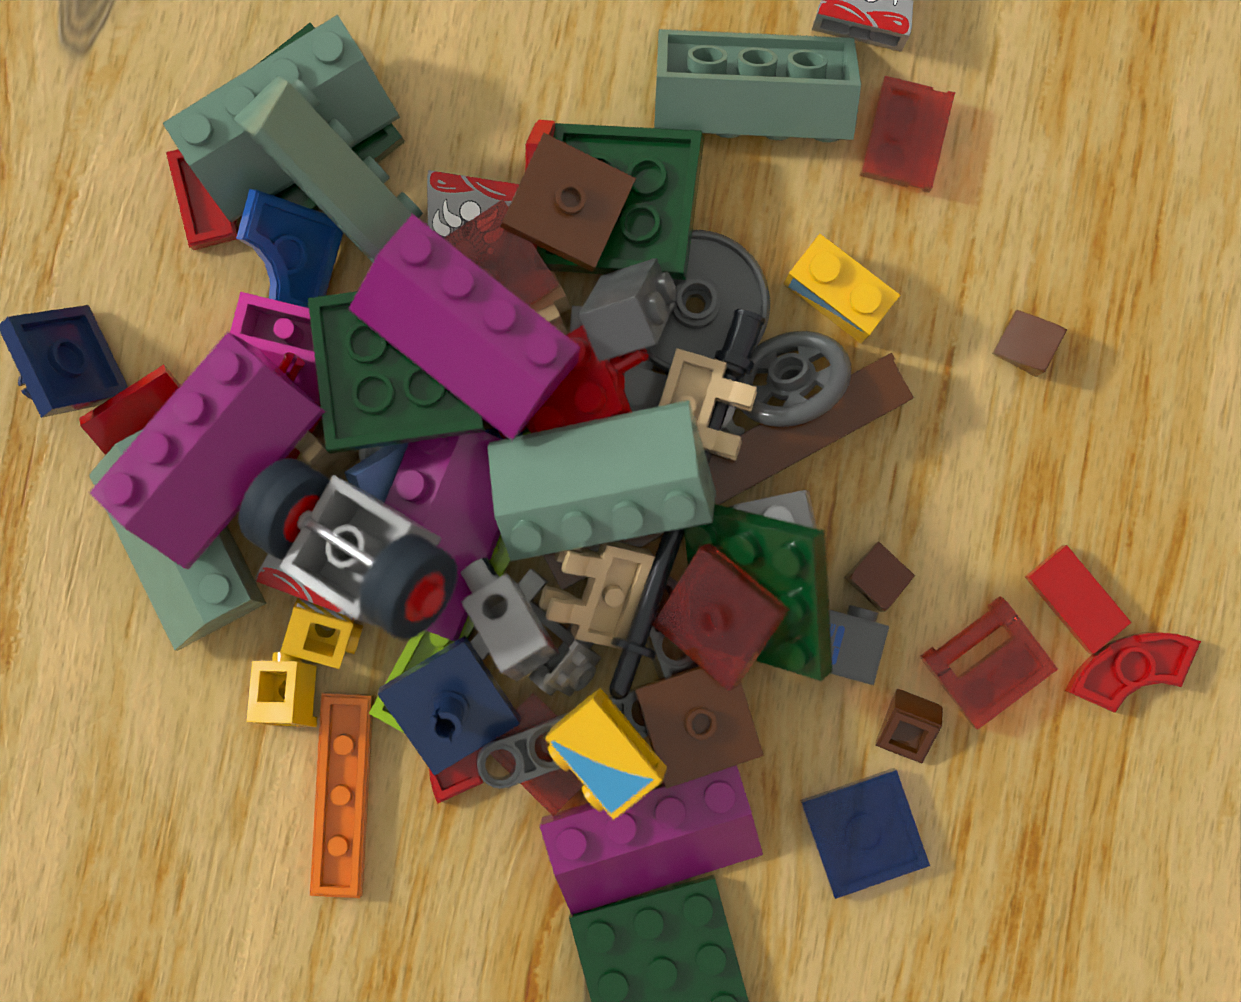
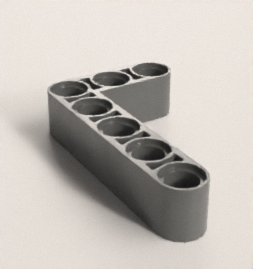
[476,577,708,789]

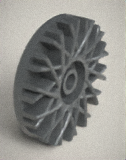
[645,230,770,376]

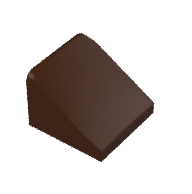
[992,310,1067,377]
[844,541,915,612]
[875,689,943,764]

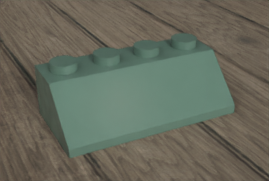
[163,14,400,222]
[654,29,861,143]
[234,76,423,263]
[488,400,716,561]
[89,429,266,651]

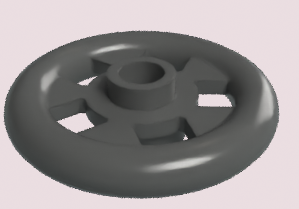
[738,331,851,427]

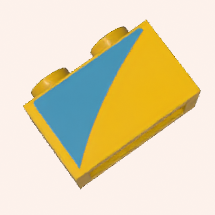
[783,233,900,343]
[545,687,667,820]

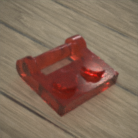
[920,596,1058,730]

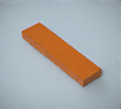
[310,692,374,898]

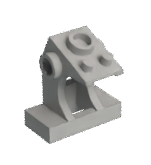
[470,569,601,697]

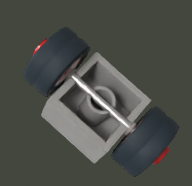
[239,458,458,640]

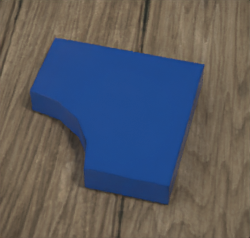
[236,189,343,308]

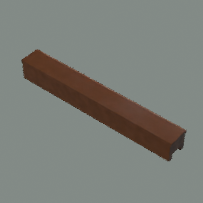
[543,353,914,590]

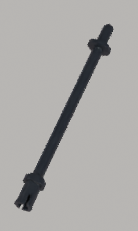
[609,309,766,700]

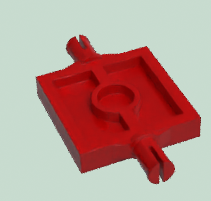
[498,325,649,439]

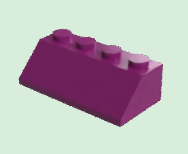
[349,214,580,441]
[89,332,325,569]
[385,432,502,642]
[539,765,763,915]

